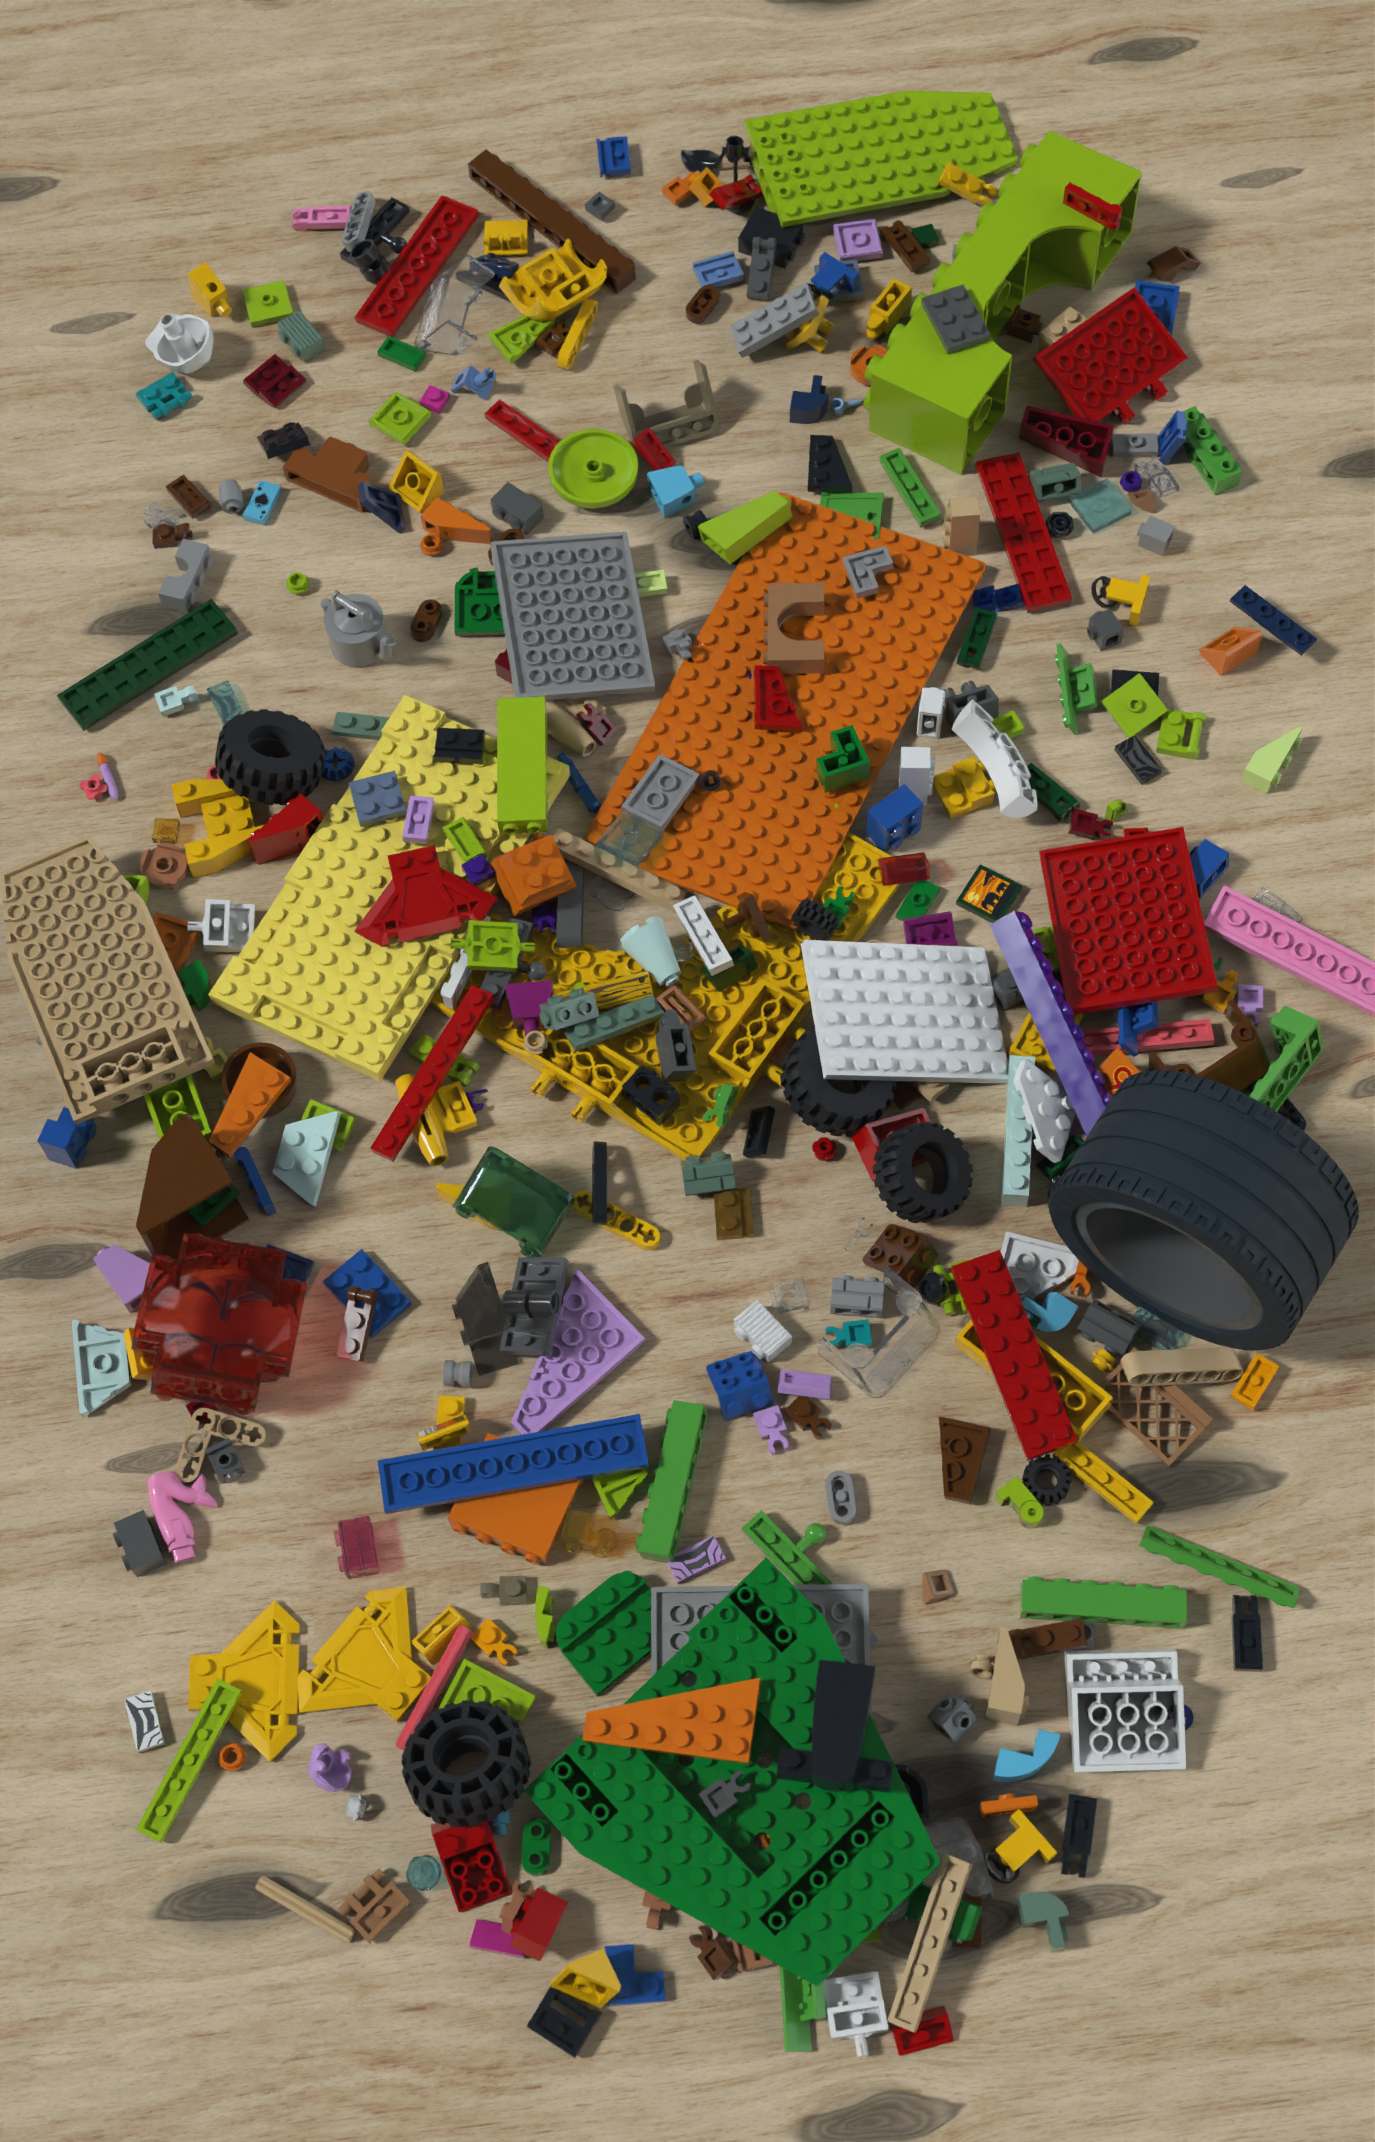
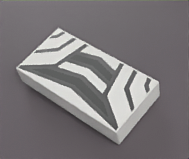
[124,1691,165,1753]

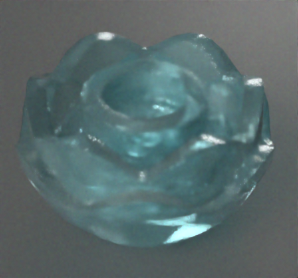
[406,1855,441,1891]

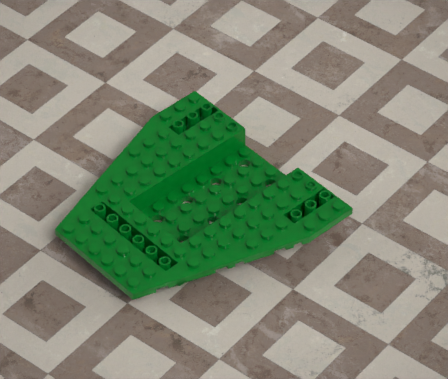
[523,1557,941,1987]

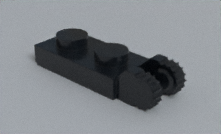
[1231,1595,1263,1672]
[1061,1794,1097,1878]

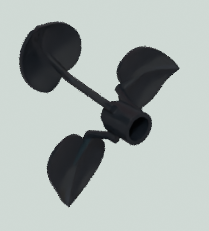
[681,136,754,212]

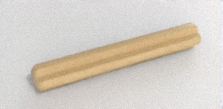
[255,1876,355,1943]

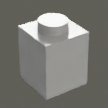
[1137,516,1175,556]

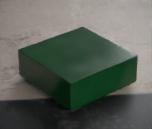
[911,224,939,248]

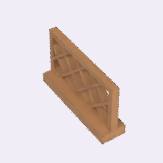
[1099,1347,1213,1467]

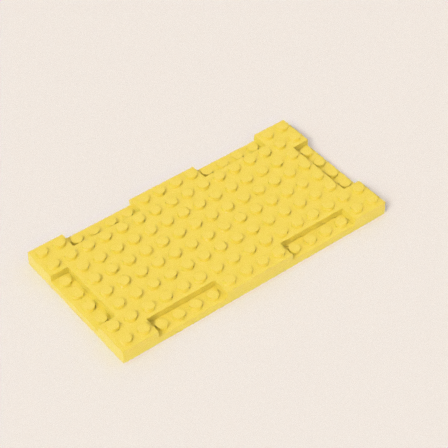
[208,695,570,1082]

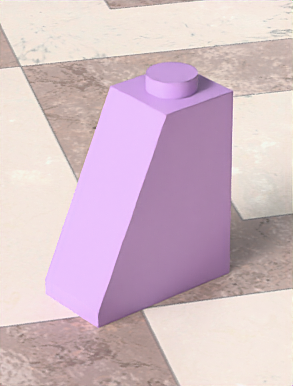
[93,1244,173,1313]

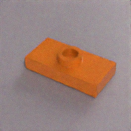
[979,1794,1038,1818]

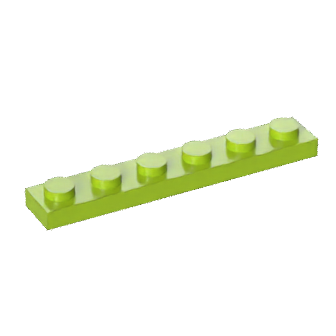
[136,1678,243,1843]

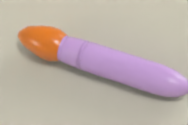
[97,752,119,800]

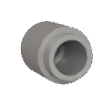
[219,479,244,514]

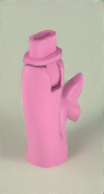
[147,1471,217,1563]

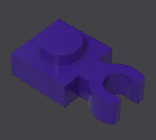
[531,901,557,933]

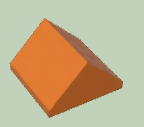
[1199,627,1262,676]

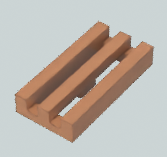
[655,984,706,1033]

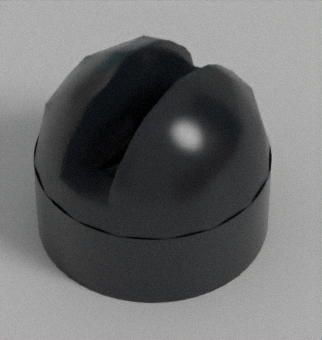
[701,770,720,791]

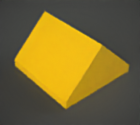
[388,450,444,513]
[549,1948,621,2008]

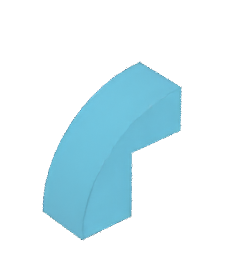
[993,1729,1060,1782]

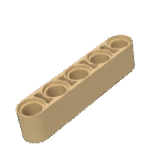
[1120,1347,1243,1387]

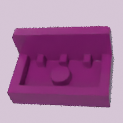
[903,911,958,946]

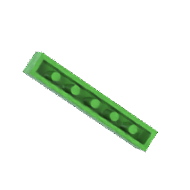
[636,1400,708,1563]
[1020,1576,1187,1629]

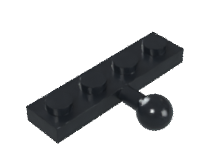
[340,197,410,268]

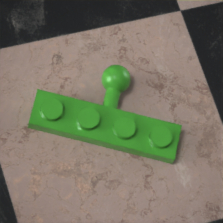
[742,1510,833,1585]

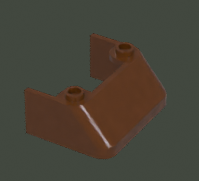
[1148,999,1270,1092]

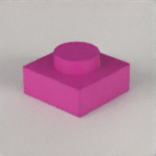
[419,385,450,414]

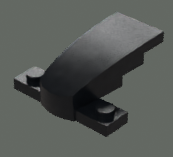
[776,1660,893,1793]

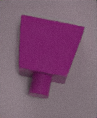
[505,980,554,1036]

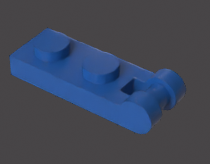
[234,1147,276,1216]

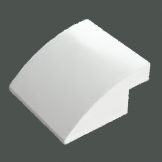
[1064,1648,1186,1772]

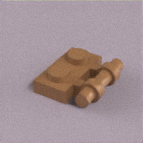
[338,1868,411,1944]

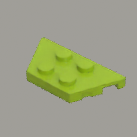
[591,1468,649,1519]

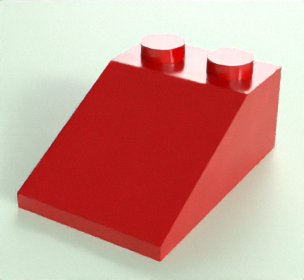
[851,1108,931,1181]

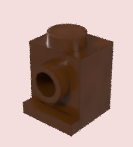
[1007,305,1043,343]

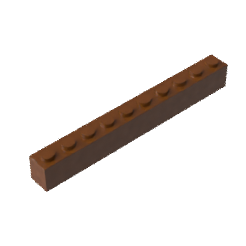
[468,149,636,294]

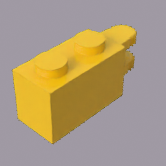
[866,278,912,341]

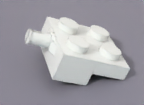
[188,899,255,952]
[824,1971,888,2057]

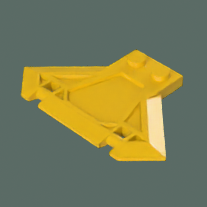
[298,1586,431,1722]
[188,1600,300,1762]

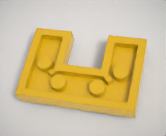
[1009,1001,1085,1074]

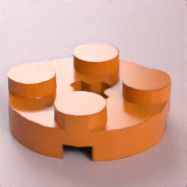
[850,345,888,387]

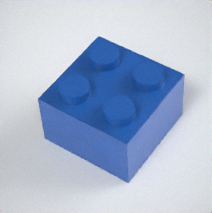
[866,784,923,853]

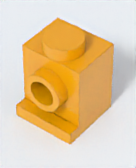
[688,167,724,207]

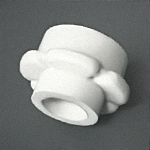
[345,1793,366,1821]

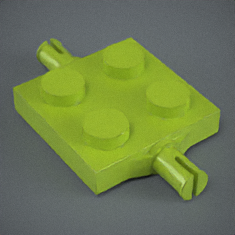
[450,920,535,972]

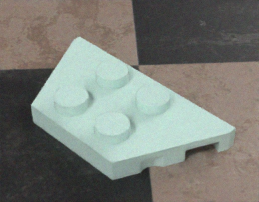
[272,1111,341,1207]
[72,1320,131,1417]

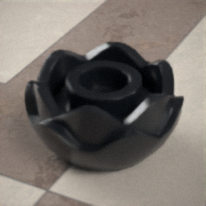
[1046,512,1074,538]
[918,1272,947,1305]

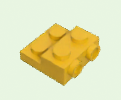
[932,756,996,819]

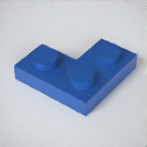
[605,1944,666,2007]

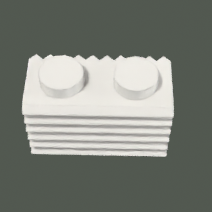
[916,687,946,739]
[733,1300,792,1363]

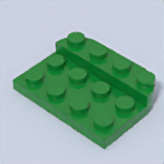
[454,568,505,636]
[556,1571,651,1696]

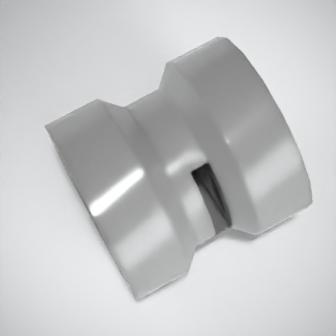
[443,1360,473,1387]

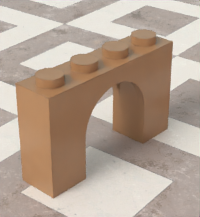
[763,583,824,674]

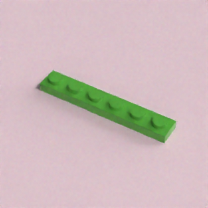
[1139,1525,1300,1609]

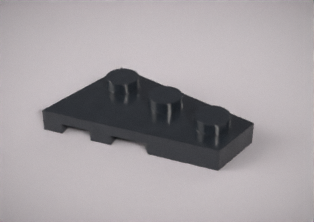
[808,435,853,493]

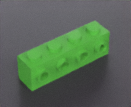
[1181,406,1242,495]

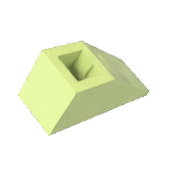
[1241,727,1303,793]

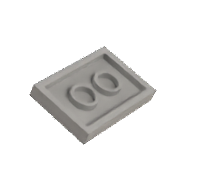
[621,754,700,832]

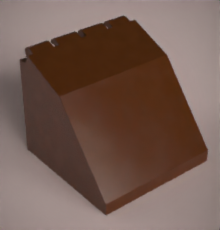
[136,1114,250,1271]

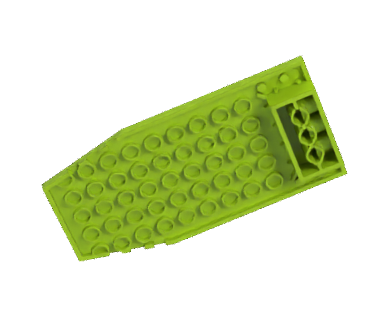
[744,90,1018,227]

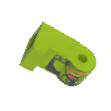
[994,1476,1044,1529]

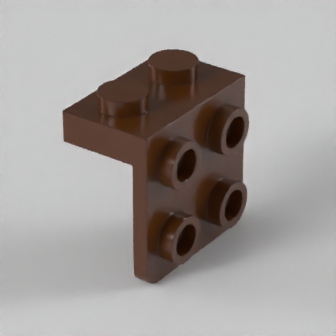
[863,1224,939,1294]

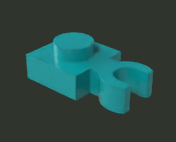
[825,1319,872,1350]

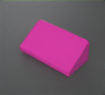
[469,1919,527,1959]

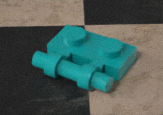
[136,372,193,420]

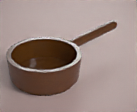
[215,1042,297,1163]

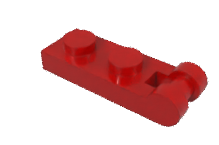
[709,175,763,210]
[1063,182,1122,230]

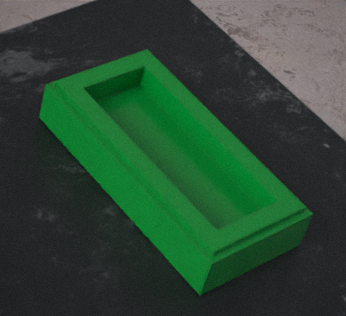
[377,336,427,372]

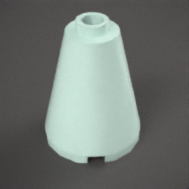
[620,916,681,987]

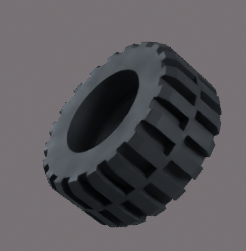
[873,1121,973,1223]

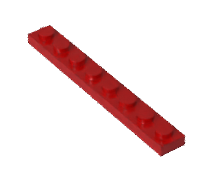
[370,985,495,1162]

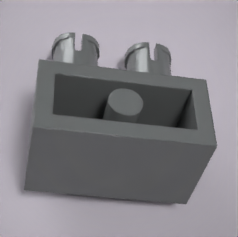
[943,681,999,734]

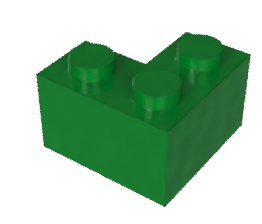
[816,725,870,793]

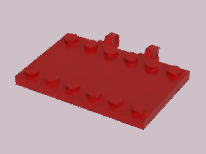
[1032,287,1188,425]

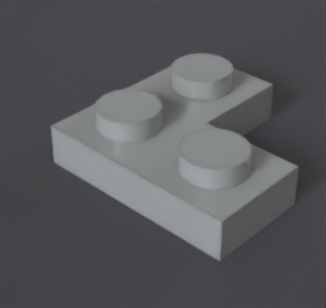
[842,546,893,599]

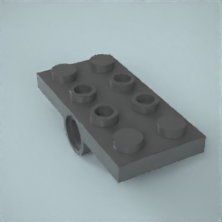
[499,1257,569,1356]

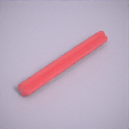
[395,1625,473,1751]

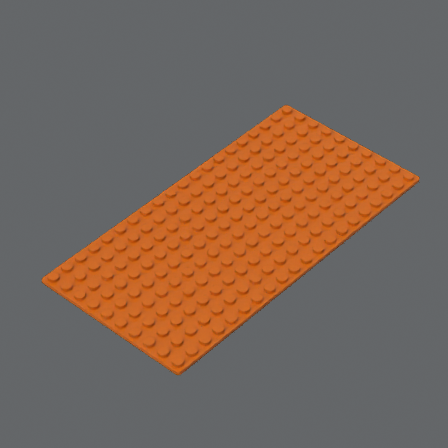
[583,492,986,930]

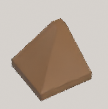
[1127,489,1155,513]
[922,1569,954,1604]

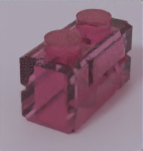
[334,1516,379,1579]

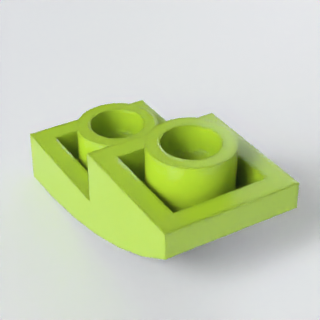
[535,1585,557,1649]

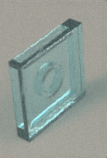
[1068,478,1132,534]
[597,811,663,867]

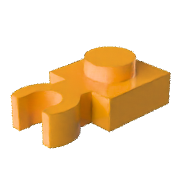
[470,1618,518,1667]

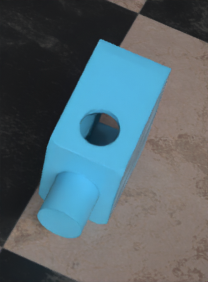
[647,465,704,518]

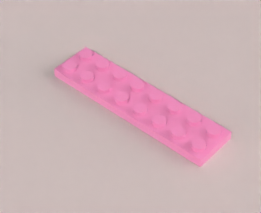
[1204,885,1375,1017]

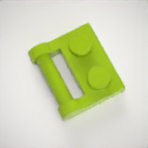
[1156,709,1206,759]

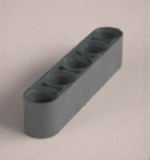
[556,858,585,948]

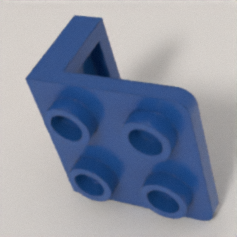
[706,1351,774,1420]

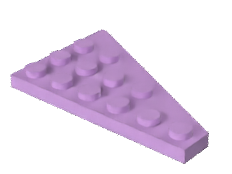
[511,1269,645,1435]

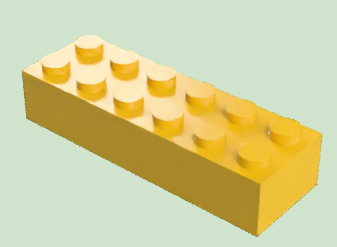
[955,1320,1113,1442]

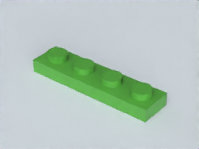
[879,448,941,528]

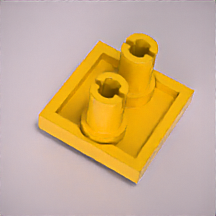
[784,295,834,353]

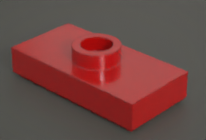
[631,427,676,471]

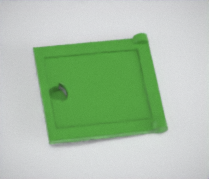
[820,492,884,539]

